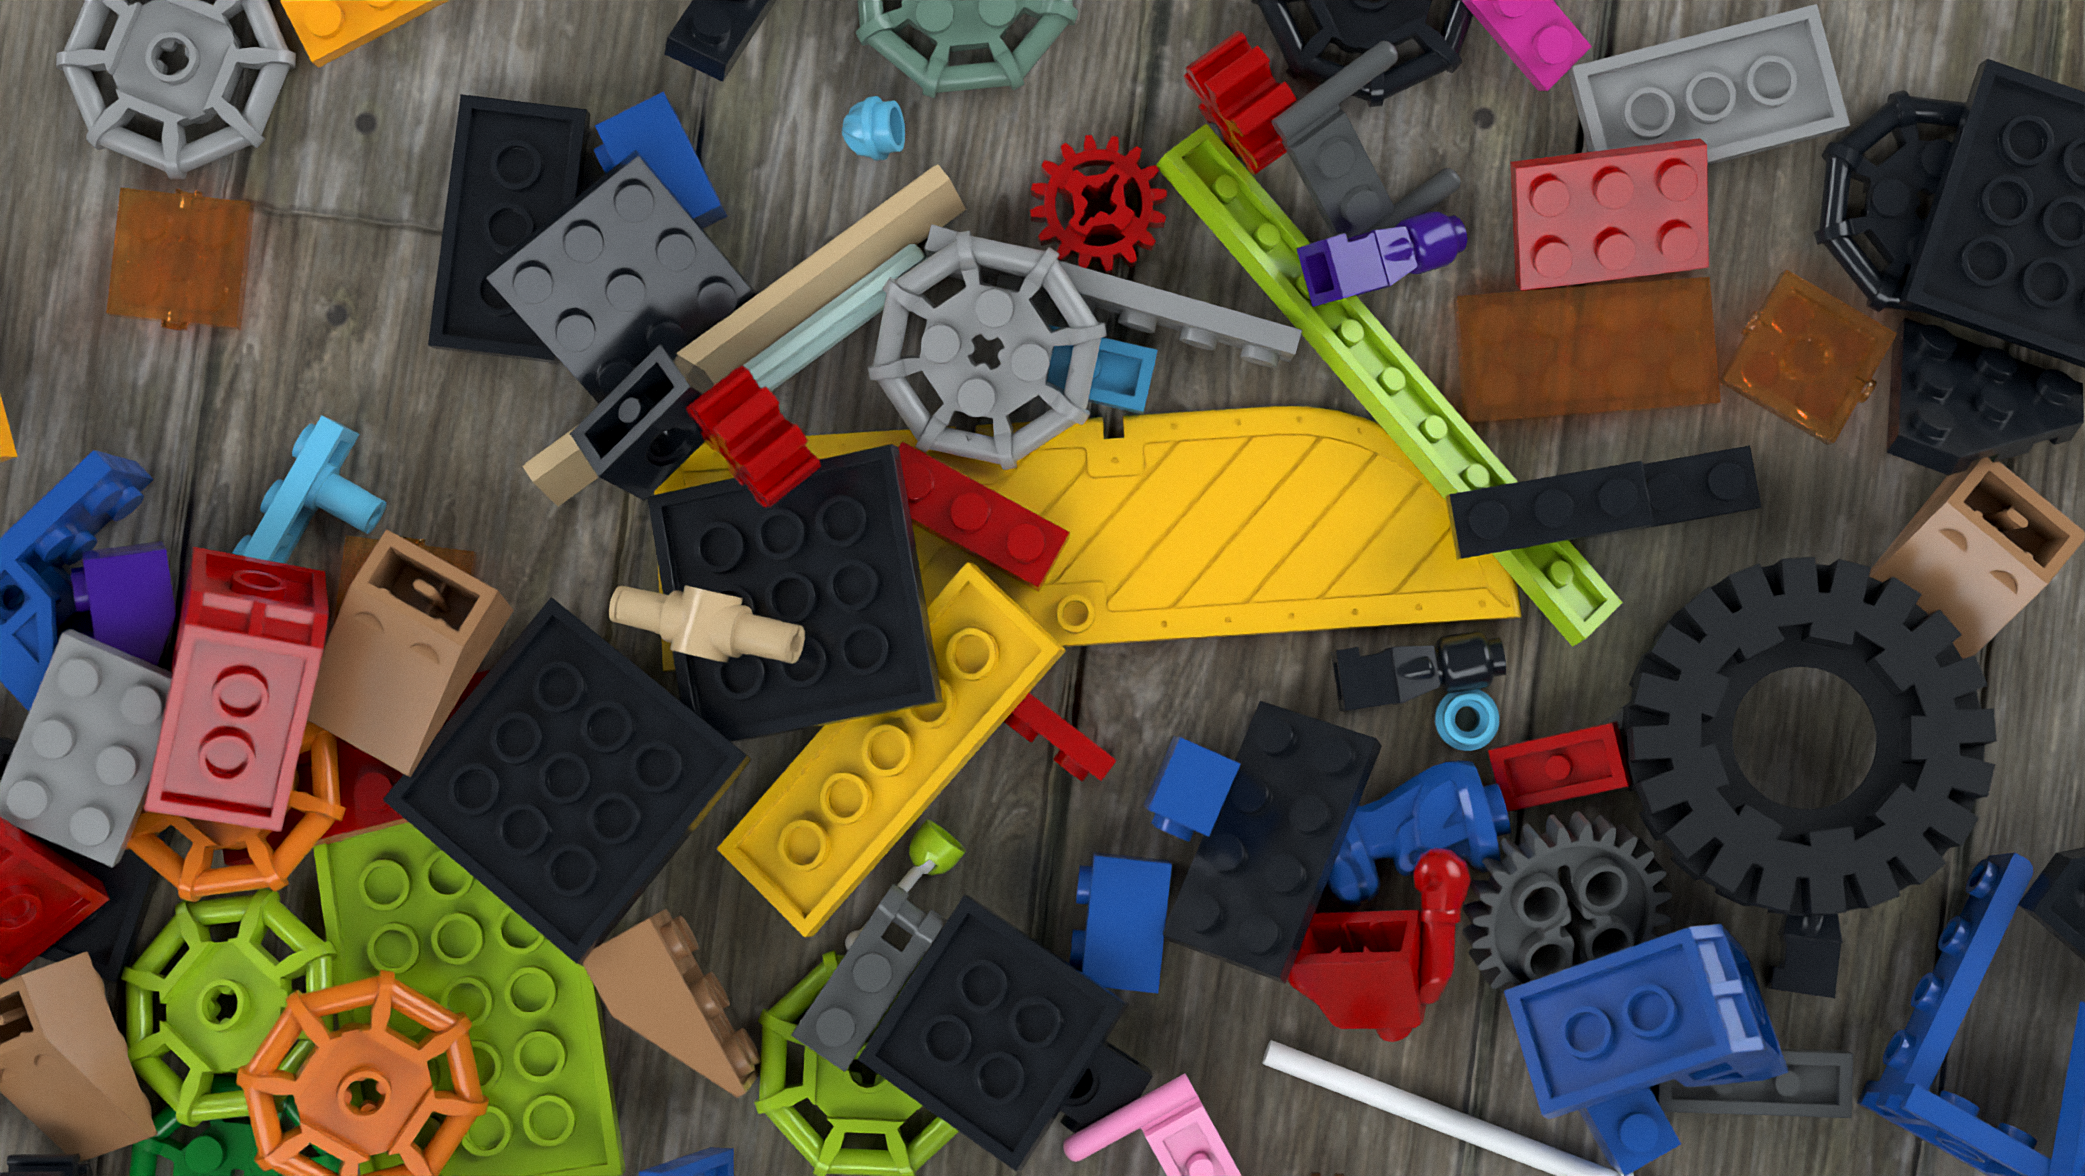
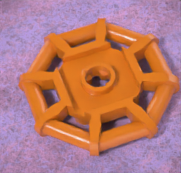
[125,720,346,903]
[236,970,489,1176]

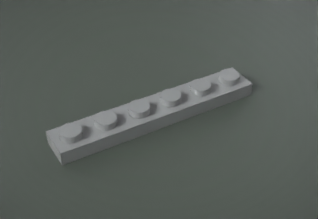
[925,224,1302,368]

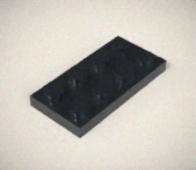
[428,94,591,364]
[1162,701,1382,984]

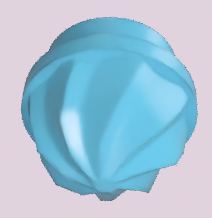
[842,96,905,161]

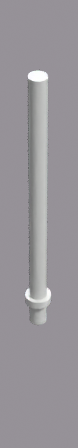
[1262,1040,1634,1176]

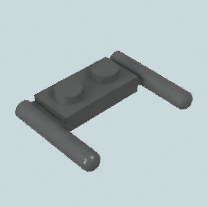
[1271,41,1461,239]

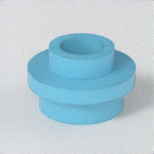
[1435,689,1499,751]

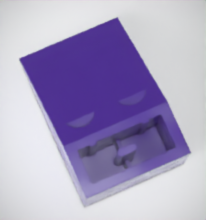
[71,541,176,666]

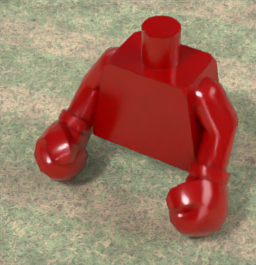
[1287,847,1471,1042]

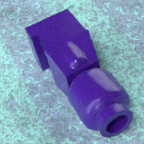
[1296,211,1467,307]

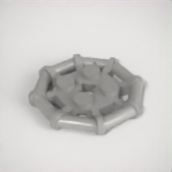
[56,0,296,179]
[868,230,1107,470]

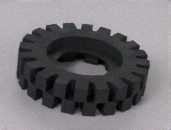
[1621,557,1997,916]

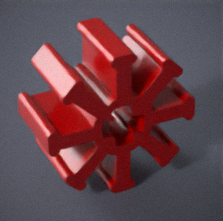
[1183,31,1297,175]
[686,365,821,508]

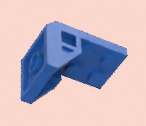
[0,450,154,712]
[1504,924,1789,1119]

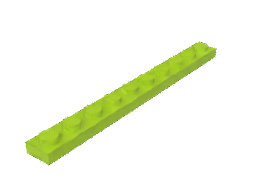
[1156,123,1623,647]

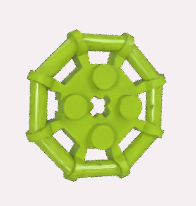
[120,888,338,1127]
[754,950,959,1176]

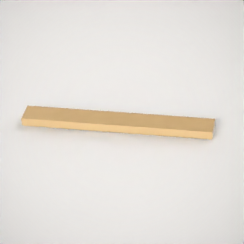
[522,164,966,507]

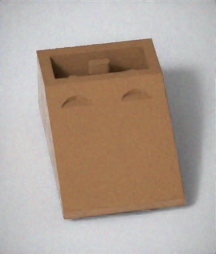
[1869,457,2085,659]
[307,529,514,777]
[583,908,761,1098]
[0,951,158,1163]

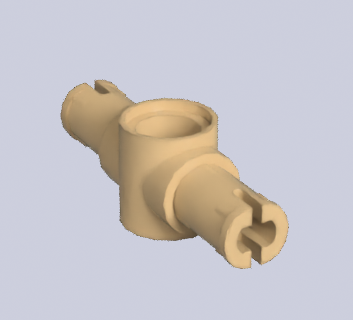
[609,585,805,663]

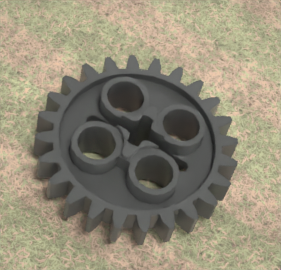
[1462,812,1672,998]

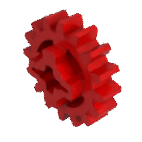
[1030,135,1167,275]

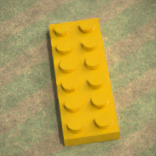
[717,562,1066,937]

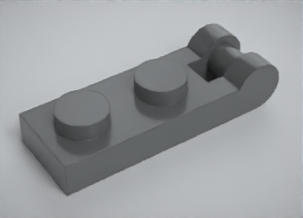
[791,884,947,1072]

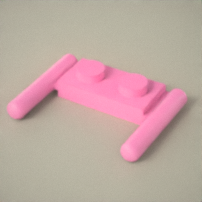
[1063,1073,1242,1176]

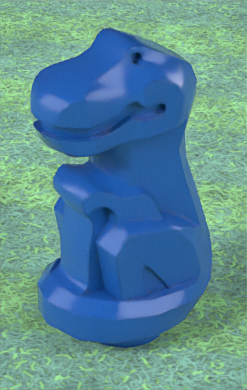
[1327,760,1511,907]

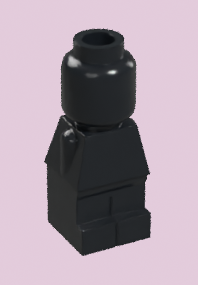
[1330,631,1506,711]
[1767,914,1843,998]

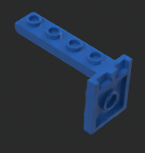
[1857,852,2051,1176]

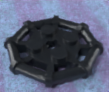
[1251,0,1474,107]
[1814,90,1966,312]

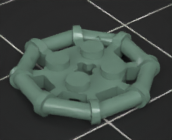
[855,0,1079,98]

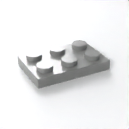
[0,629,172,867]

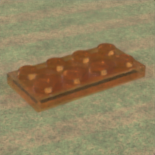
[1454,277,1721,424]

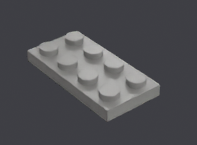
[1567,4,1850,165]

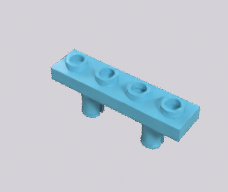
[232,415,386,564]

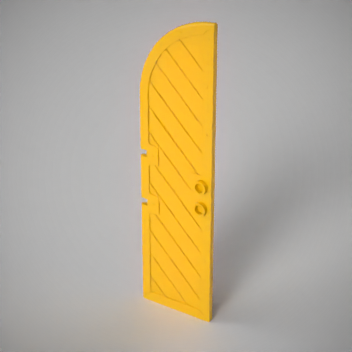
[654,406,1522,672]

